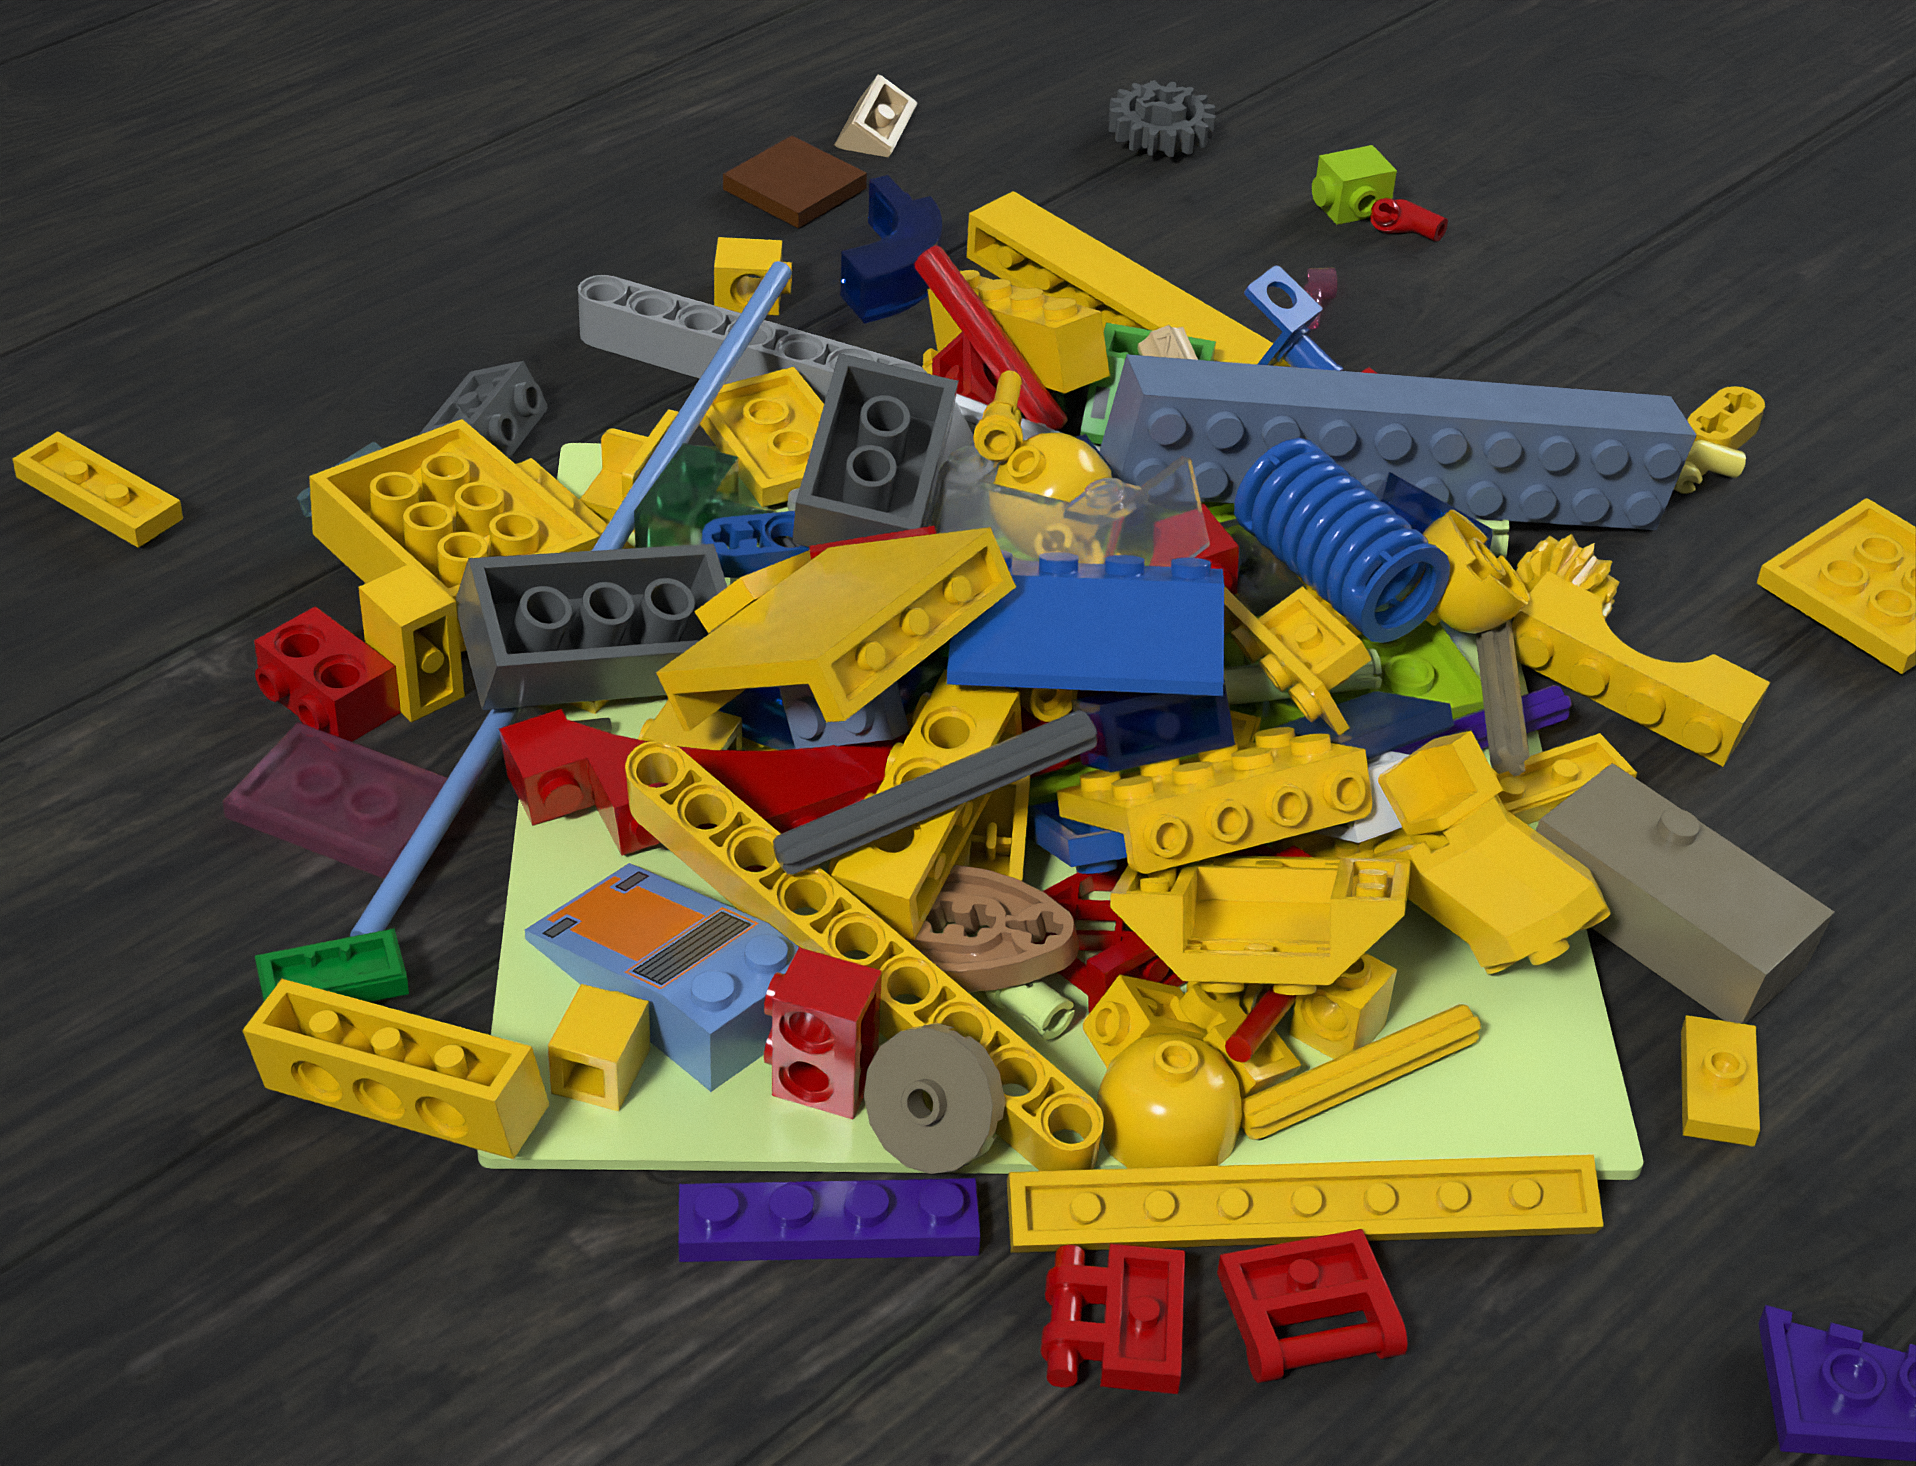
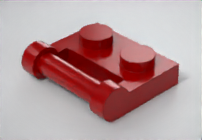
[1217,1229,1408,1383]

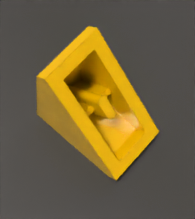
[955,775,1030,881]

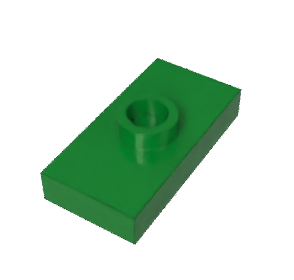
[255,928,409,1002]

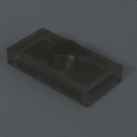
[1220,519,1306,617]

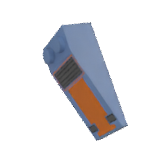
[525,863,799,1092]

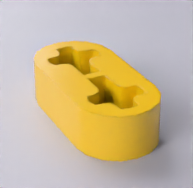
[1687,386,1765,450]

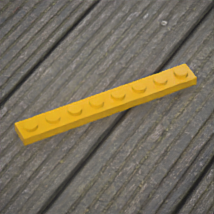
[1007,1154,1603,1253]

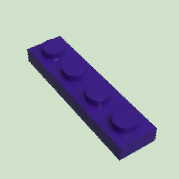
[679,1178,980,1262]

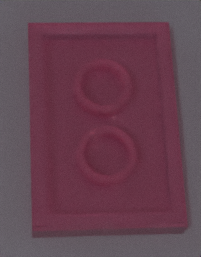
[223,722,448,879]

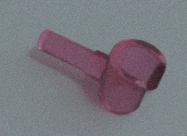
[1303,267,1337,329]

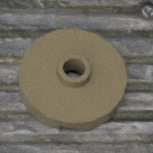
[864,1023,1005,1174]

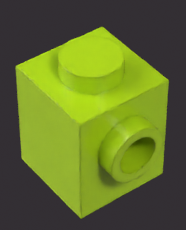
[1312,145,1397,225]

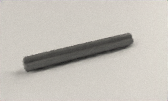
[773,710,1097,875]

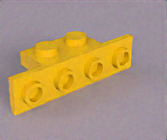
[1224,586,1372,735]

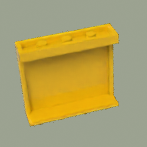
[656,527,1016,731]

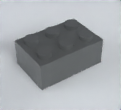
[792,353,959,547]

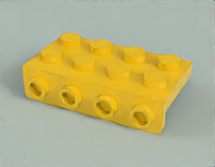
[1056,727,1372,874]

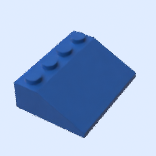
[947,550,1224,696]

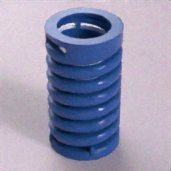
[1234,438,1450,643]

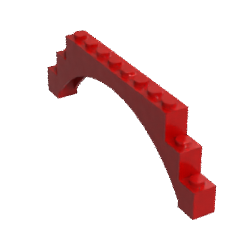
[499,504,1239,872]

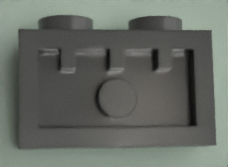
[419,361,548,459]

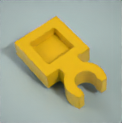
[1179,983,1301,1099]

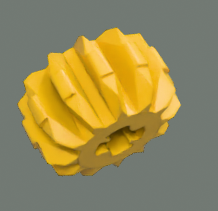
[1515,534,1619,619]

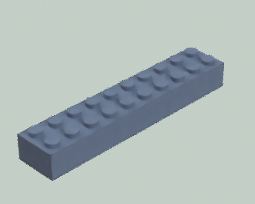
[1099,354,1696,530]

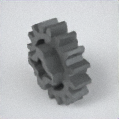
[1108,80,1216,157]

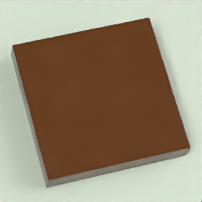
[723,135,867,228]

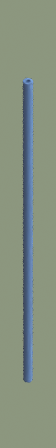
[350,261,792,937]

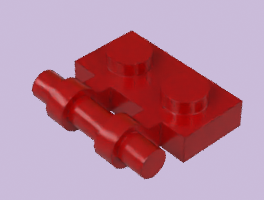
[1041,1244,1185,1394]

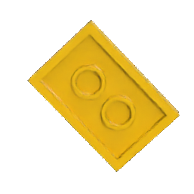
[690,367,824,507]

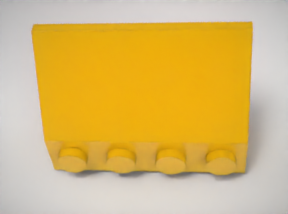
[309,419,600,652]

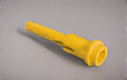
[973,370,1023,462]

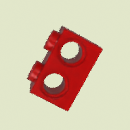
[254,606,401,749]
[764,947,882,1119]

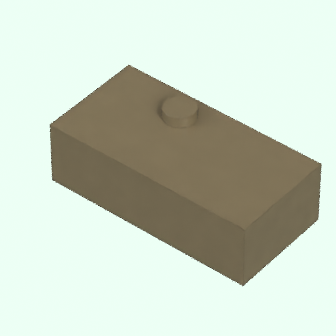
[1536,763,1835,1024]

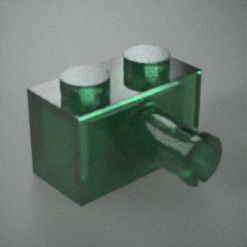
[634,443,777,548]

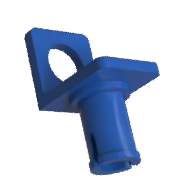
[1244,265,1344,371]

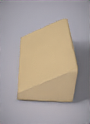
[834,74,918,157]

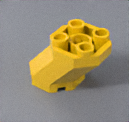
[1373,794,1611,974]

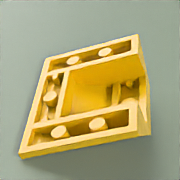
[1110,855,1410,995]

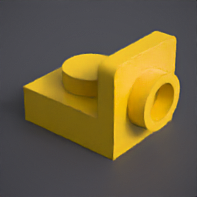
[1083,974,1208,1069]

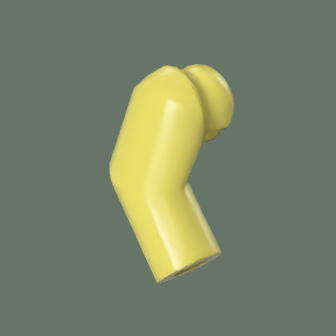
[1674,440,1746,494]

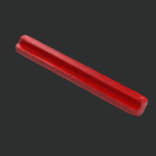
[914,245,1068,431]

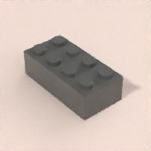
[455,543,727,710]

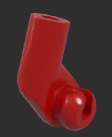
[1371,198,1448,242]

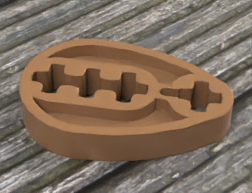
[903,865,1079,992]

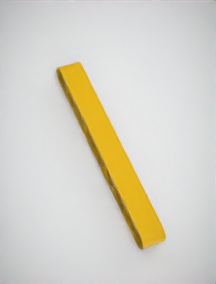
[625,740,1104,1171]

